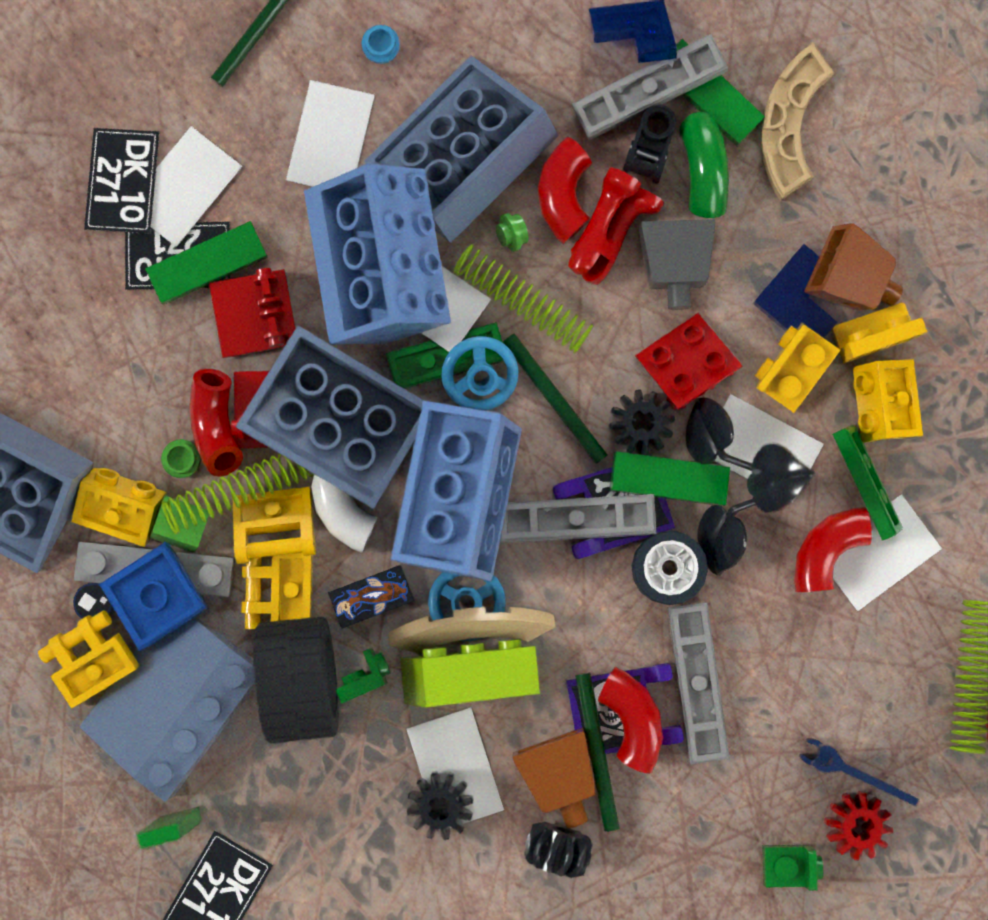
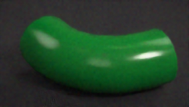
[679,112,729,218]

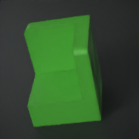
[150,496,209,552]

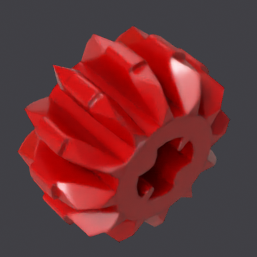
[824,791,894,861]

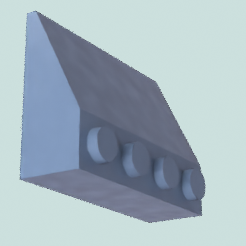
[364,55,559,243]
[236,326,424,509]
[0,413,94,573]
[80,617,255,802]

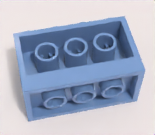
[304,163,451,345]
[391,401,522,582]

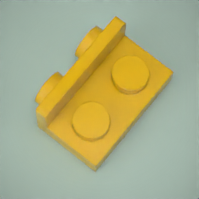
[831,302,927,364]
[754,323,840,413]
[853,359,923,443]
[71,468,166,547]

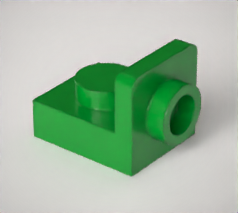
[335,648,391,704]
[762,845,824,891]

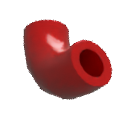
[537,136,592,245]
[189,369,243,477]
[794,507,872,592]
[598,666,663,774]

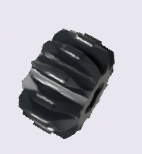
[608,389,675,455]
[407,771,474,840]
[524,821,593,878]

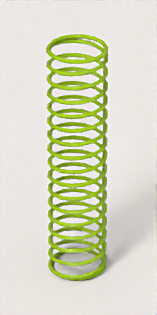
[453,244,593,354]
[162,454,314,534]
[949,600,988,754]

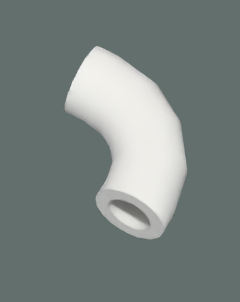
[311,474,378,553]

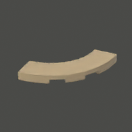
[761,43,835,201]
[388,607,555,654]

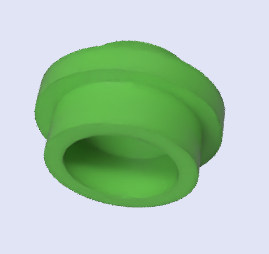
[496,213,529,252]
[161,439,201,478]

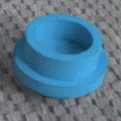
[362,25,400,64]

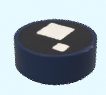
[73,583,114,619]

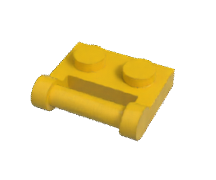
[232,487,316,564]

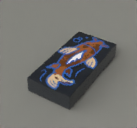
[328,565,415,629]

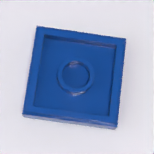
[99,542,209,651]

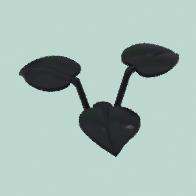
[685,397,815,575]

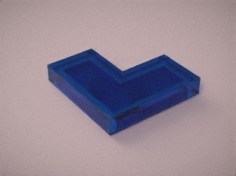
[589,0,677,63]
[753,244,838,338]

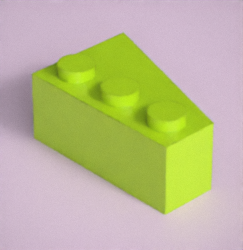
[400,639,540,707]

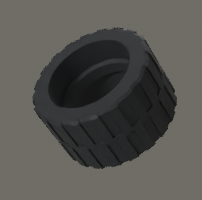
[253,616,339,744]

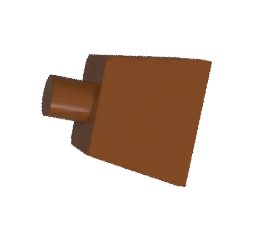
[804,223,903,310]
[512,728,596,829]

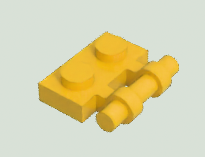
[241,552,313,629]
[38,610,140,709]

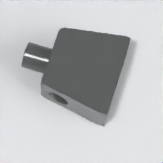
[638,219,716,310]

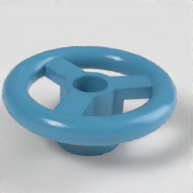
[442,336,519,411]
[428,572,506,641]

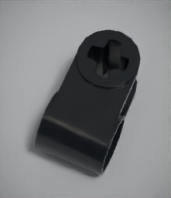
[622,104,676,184]

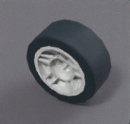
[631,531,708,605]

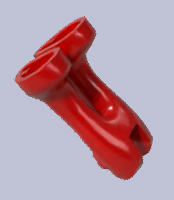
[568,167,665,285]

